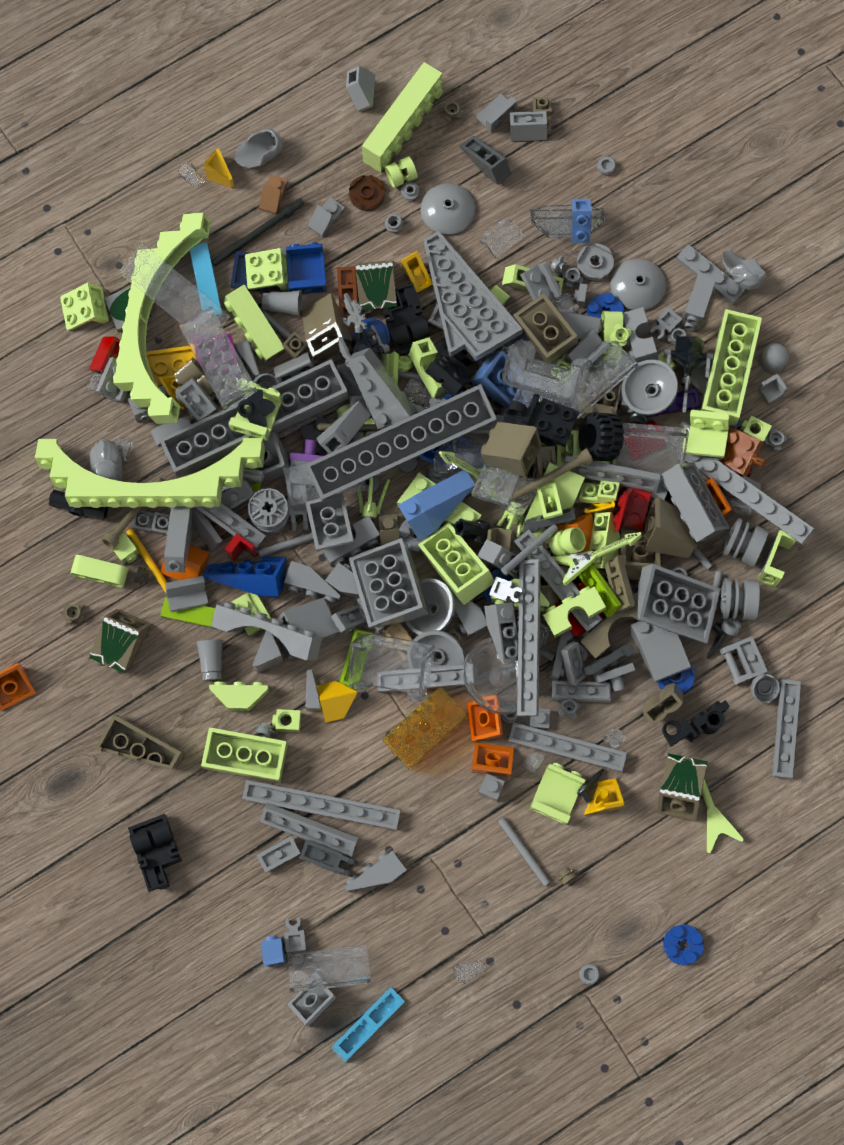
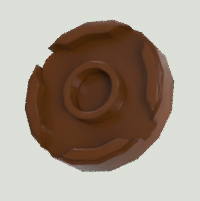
[349,175,385,211]

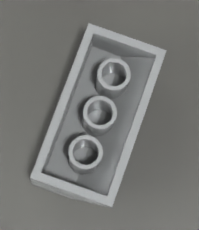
[661,462,730,542]

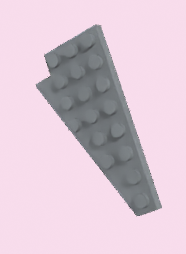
[423,231,523,361]

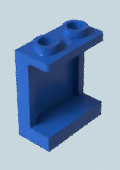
[286,242,327,294]

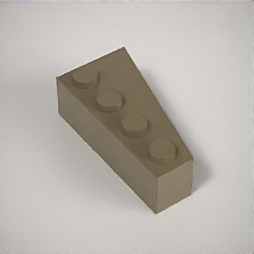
[95,714,186,770]

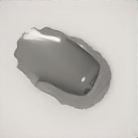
[234,129,283,169]
[722,250,767,291]
[90,439,124,481]

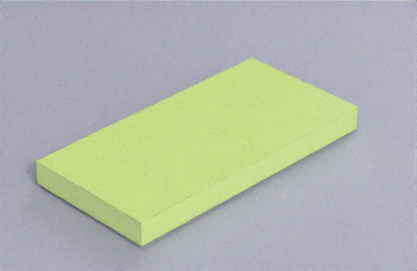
[520,462,585,544]

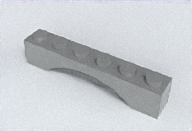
[211,601,323,661]

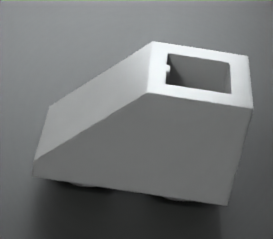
[346,66,375,112]

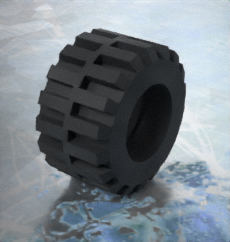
[578,412,624,461]

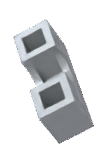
[623,307,659,364]
[321,515,380,567]

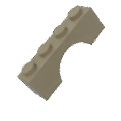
[580,591,640,660]

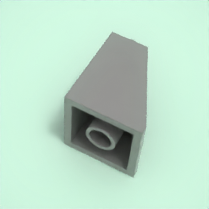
[278,597,340,659]

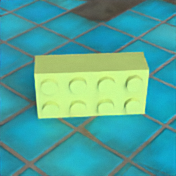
[418,523,494,605]
[201,727,288,783]

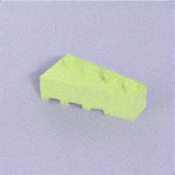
[224,285,284,362]
[397,473,482,528]

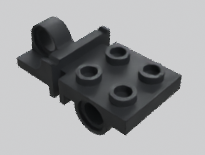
[383,283,431,356]
[425,348,475,397]
[502,393,579,447]
[662,700,730,747]
[128,814,182,892]

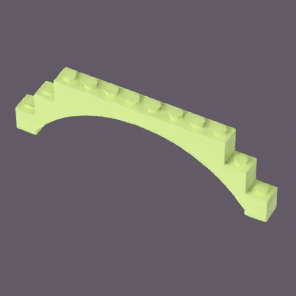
[113,213,211,424]
[35,438,265,508]

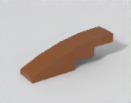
[337,266,358,337]

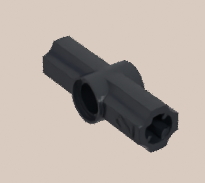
[49,489,109,521]
[454,518,506,543]

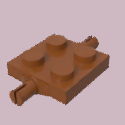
[719,426,767,477]

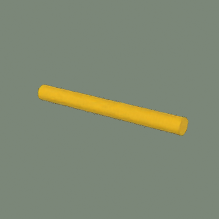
[126,528,168,593]

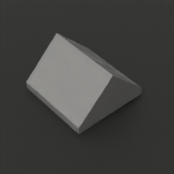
[274,352,314,383]
[252,631,284,673]
[287,975,338,1027]

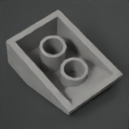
[306,493,354,552]
[631,621,691,683]

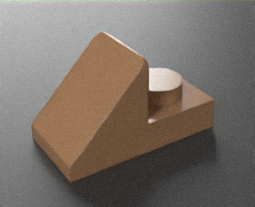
[259,174,288,215]

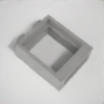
[681,272,717,331]

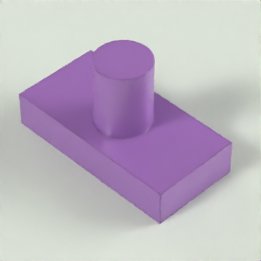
[289,439,325,462]

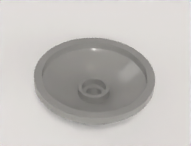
[421,183,475,236]
[610,259,666,311]
[622,360,678,415]
[406,578,455,635]
[407,630,465,669]

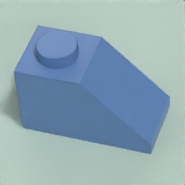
[261,935,287,967]

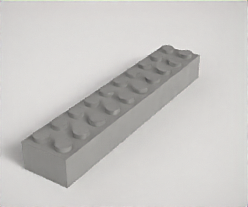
[159,359,349,478]
[305,384,497,500]

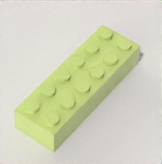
[362,62,443,173]
[700,309,762,427]

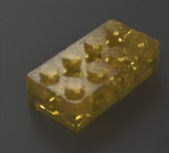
[383,686,467,771]

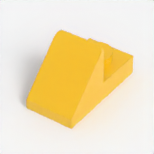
[401,251,433,293]

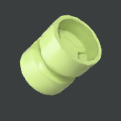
[385,156,418,188]
[549,527,586,556]

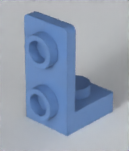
[571,199,592,243]

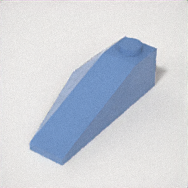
[398,470,476,541]

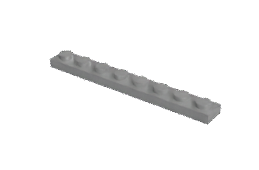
[683,454,815,545]
[517,559,541,717]
[242,780,401,830]

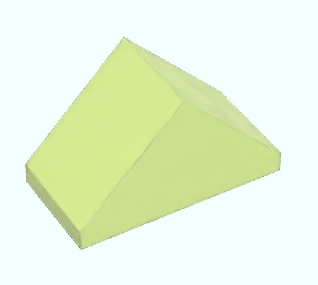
[537,481,563,520]

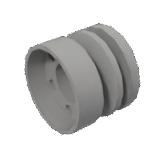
[248,488,290,535]
[723,518,769,567]
[719,578,760,621]

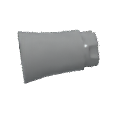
[262,290,303,316]
[196,640,223,681]

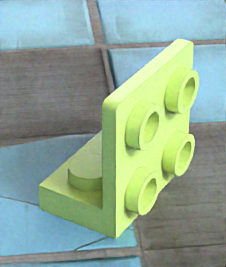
[245,248,289,291]
[60,283,109,331]
[686,410,729,458]

